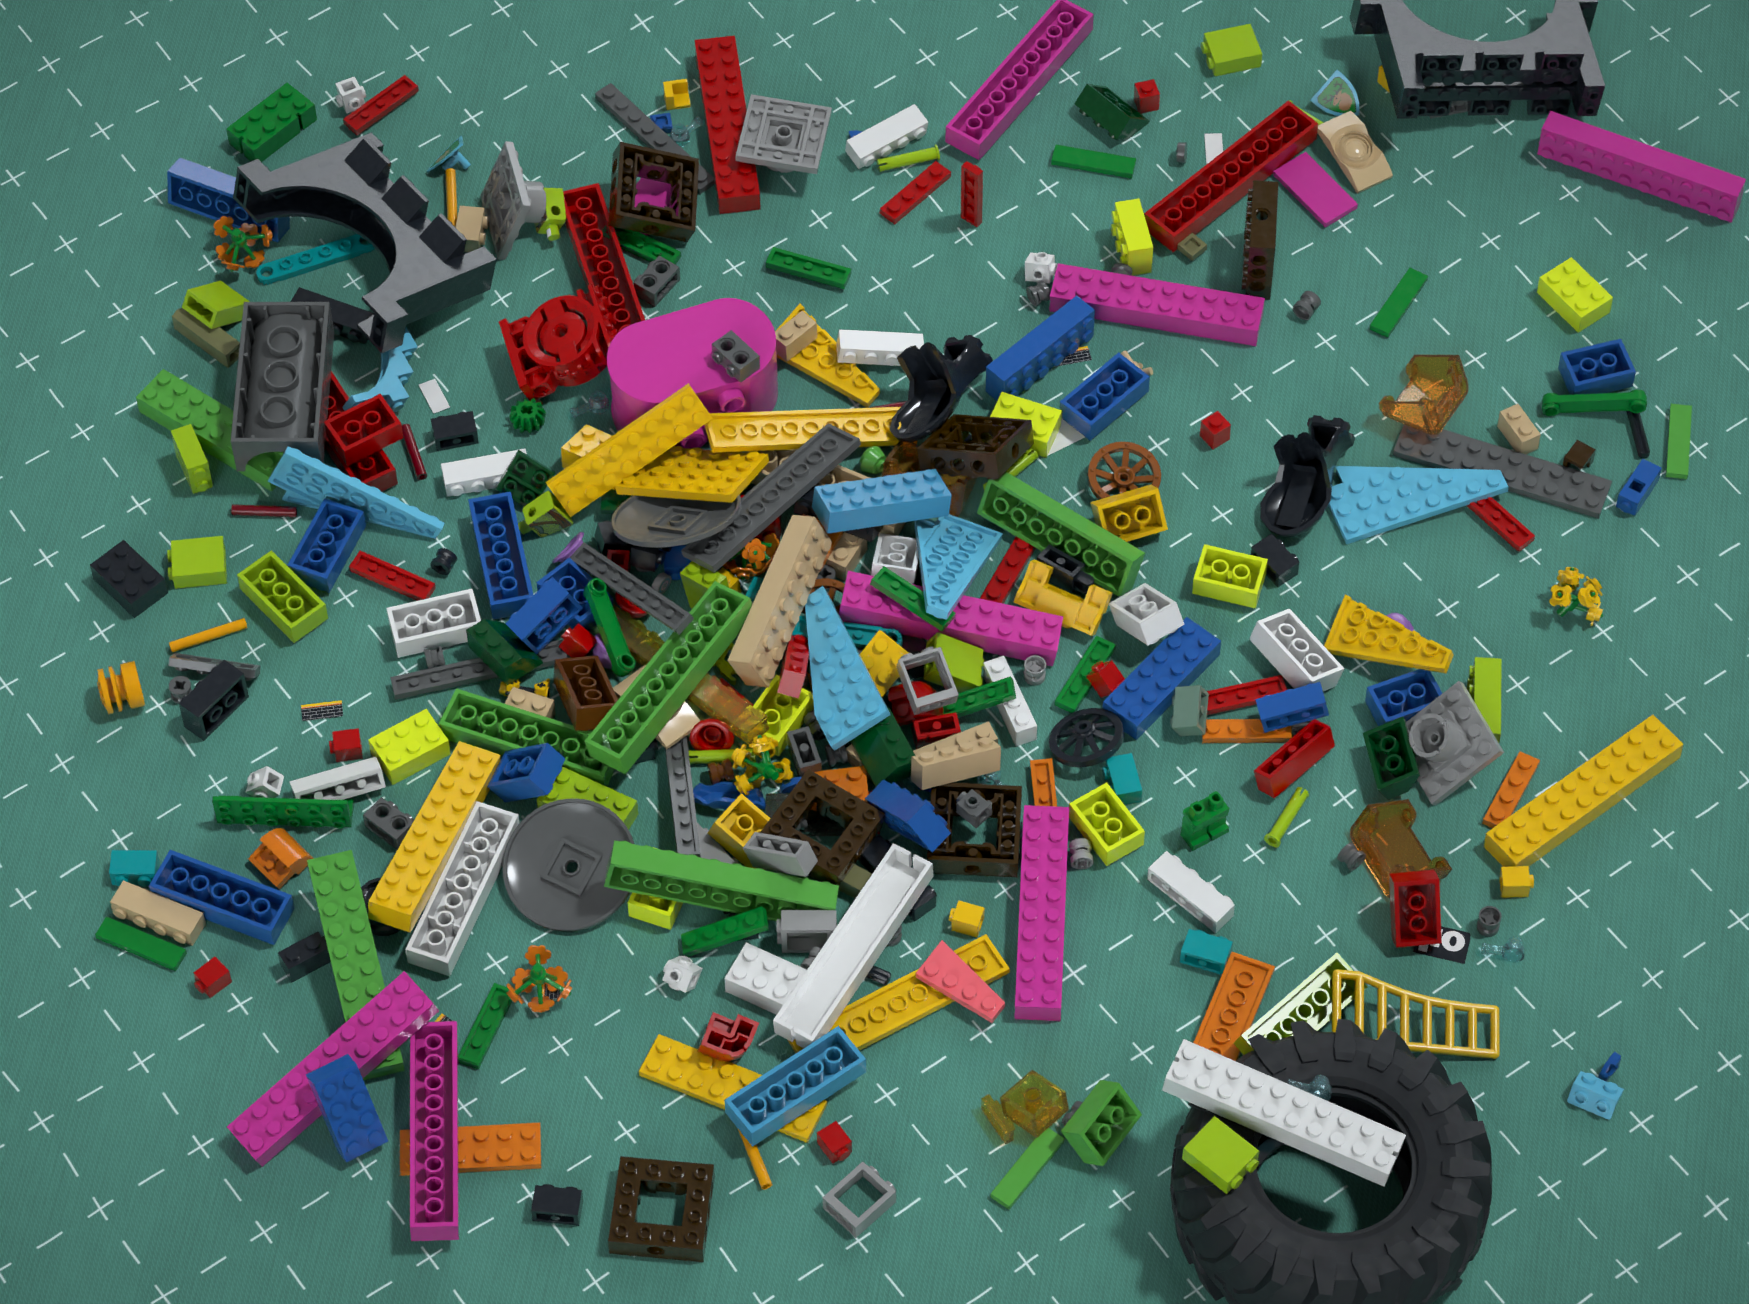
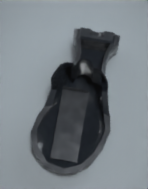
[890,335,993,443]
[1260,415,1355,537]

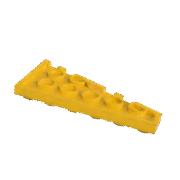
[775,303,880,408]
[1324,594,1454,673]

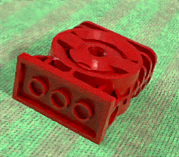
[498,283,619,404]

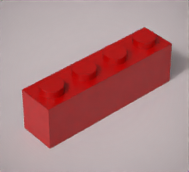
[777,635,809,699]
[1254,719,1335,798]

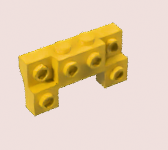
[1013,559,1113,636]

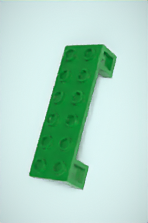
[212,795,354,828]

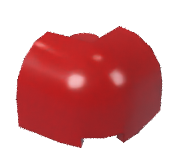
[888,681,944,726]
[697,1012,759,1062]

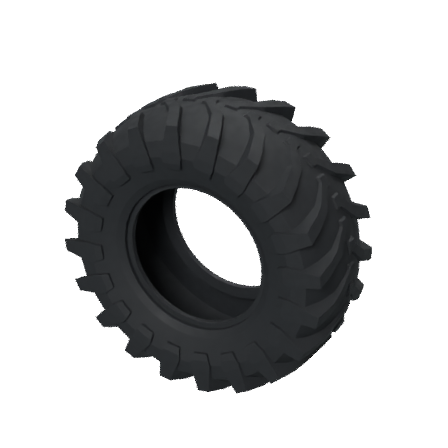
[1170,1019,1492,1304]

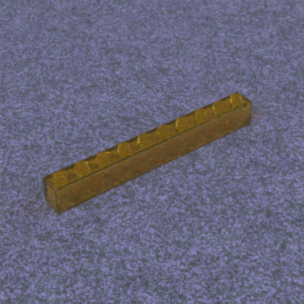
[599,605,769,745]

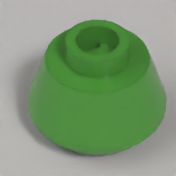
[859,446,887,474]

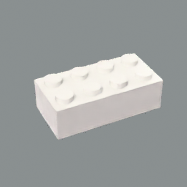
[387,589,481,658]
[1250,609,1344,691]

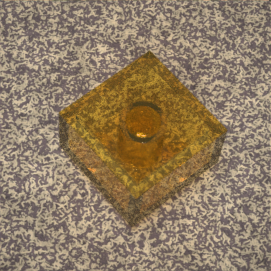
[1000,1070,1069,1138]

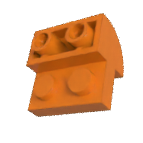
[248,828,314,889]

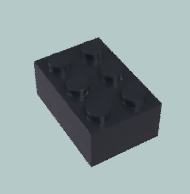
[90,540,168,618]
[179,660,249,741]

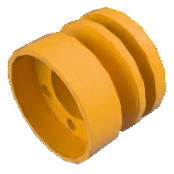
[97,661,145,714]

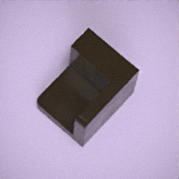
[1563,440,1596,469]

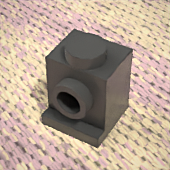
[956,790,992,829]

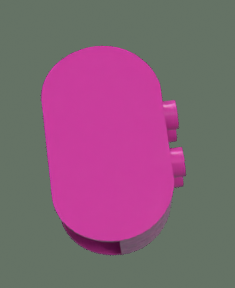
[607,298,778,449]

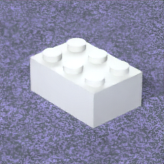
[871,533,919,585]
[1109,583,1184,645]
[725,943,807,1015]

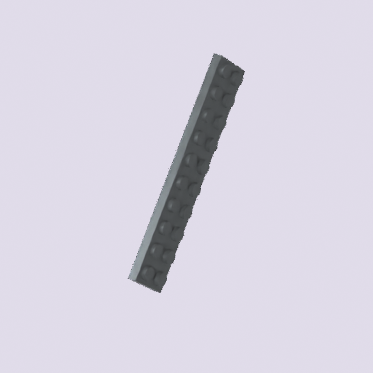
[1393,418,1612,519]
[681,423,861,573]

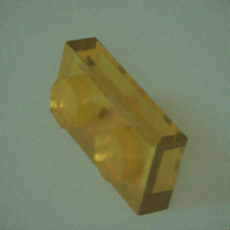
[981,1094,1015,1145]

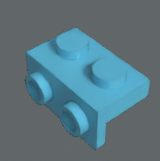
[1567,1071,1624,1120]

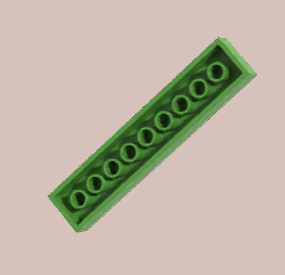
[584,581,752,774]
[604,840,839,921]
[307,850,405,1081]

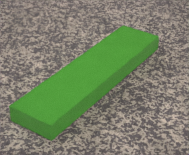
[1666,403,1692,479]
[990,1126,1065,1210]

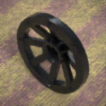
[1049,708,1124,768]

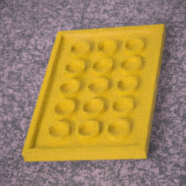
[615,446,769,503]

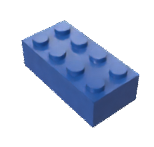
[1060,352,1150,441]
[287,498,366,593]
[865,780,951,852]
[306,1054,388,1162]

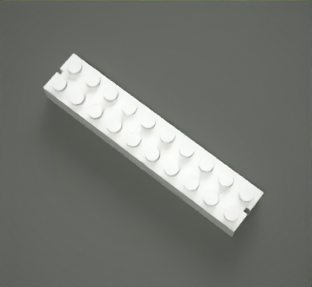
[773,843,933,1048]
[1162,1039,1406,1186]

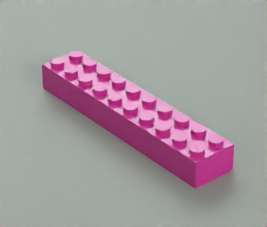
[945,0,1094,160]
[1537,111,1746,223]
[1049,263,1265,346]
[839,571,1063,666]
[1015,805,1069,1021]
[227,971,439,1167]
[410,1021,459,1241]

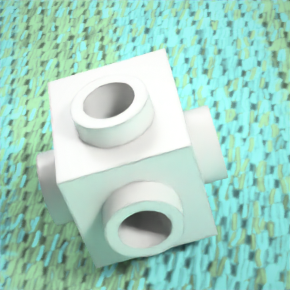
[335,77,367,113]
[1025,252,1057,283]
[246,766,284,798]
[662,956,703,993]

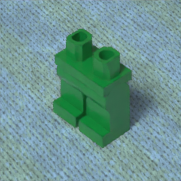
[1180,791,1230,851]

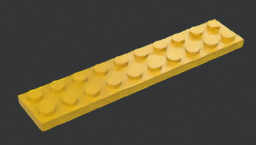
[704,407,917,452]
[788,934,1010,1053]

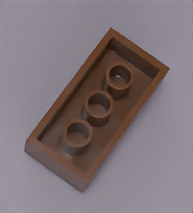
[553,655,618,731]

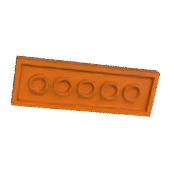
[1193,952,1275,1061]
[400,1123,542,1176]

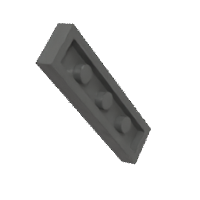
[169,653,261,681]

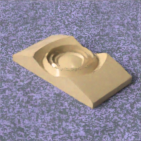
[1317,111,1393,194]
[613,665,700,750]

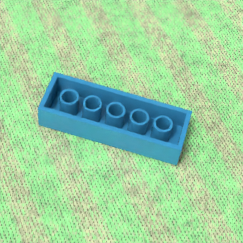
[812,469,952,534]
[724,1026,866,1147]

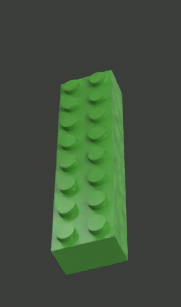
[136,369,284,492]
[977,472,1145,597]
[439,688,615,787]

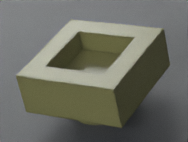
[1177,233,1207,261]

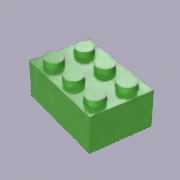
[1061,1080,1142,1166]

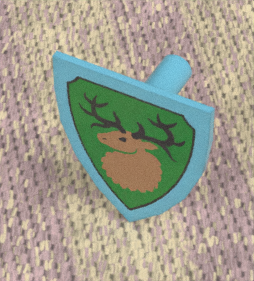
[1310,70,1360,116]
[427,136,471,172]

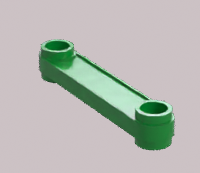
[1541,389,1647,416]
[583,578,635,677]

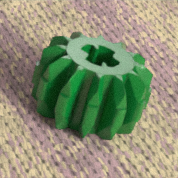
[509,398,546,434]

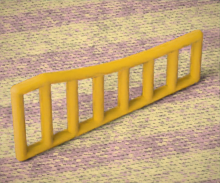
[1332,969,1500,1059]

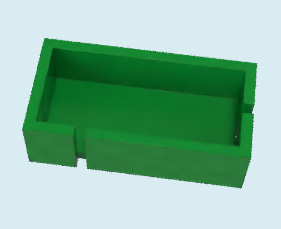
[226,83,317,162]

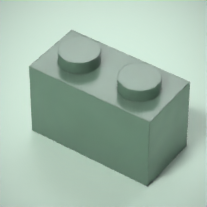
[1170,685,1209,736]

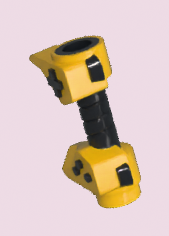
[499,678,550,698]

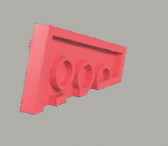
[916,940,1005,1023]

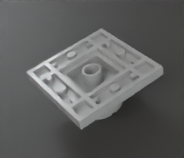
[735,94,832,174]
[480,141,546,260]
[1406,681,1504,806]

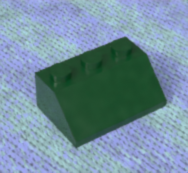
[1074,84,1149,140]
[466,619,543,685]
[850,708,915,788]
[1363,716,1420,800]

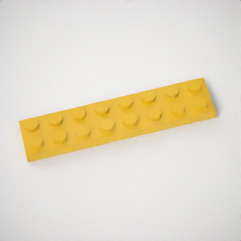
[546,383,713,517]
[639,1034,827,1143]

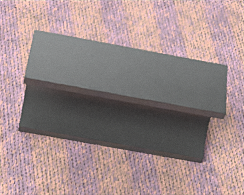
[231,302,334,471]

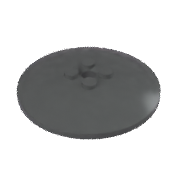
[612,495,742,547]
[503,799,635,932]

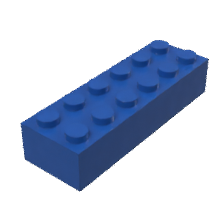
[167,158,290,243]
[986,295,1095,401]
[468,492,533,620]
[1102,617,1221,740]
[149,850,295,945]

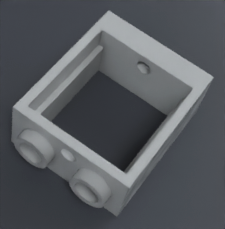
[896,647,959,715]
[777,910,837,953]
[822,1162,896,1238]

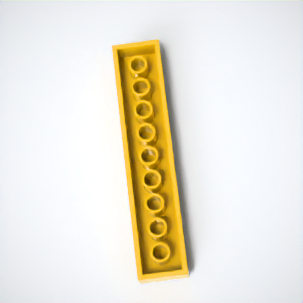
[1484,715,1684,867]
[368,741,500,933]

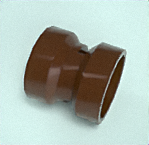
[707,758,734,785]

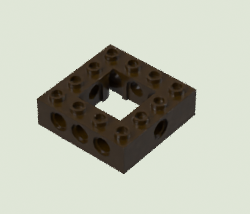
[608,142,699,242]
[1241,180,1278,300]
[917,414,1034,480]
[760,769,885,885]
[927,783,1022,878]
[608,1156,715,1262]

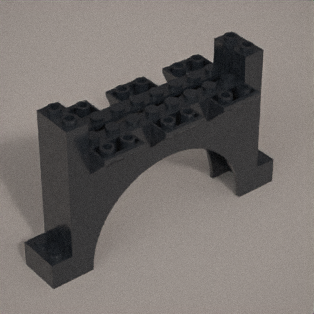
[1350,0,1605,119]
[233,132,496,353]

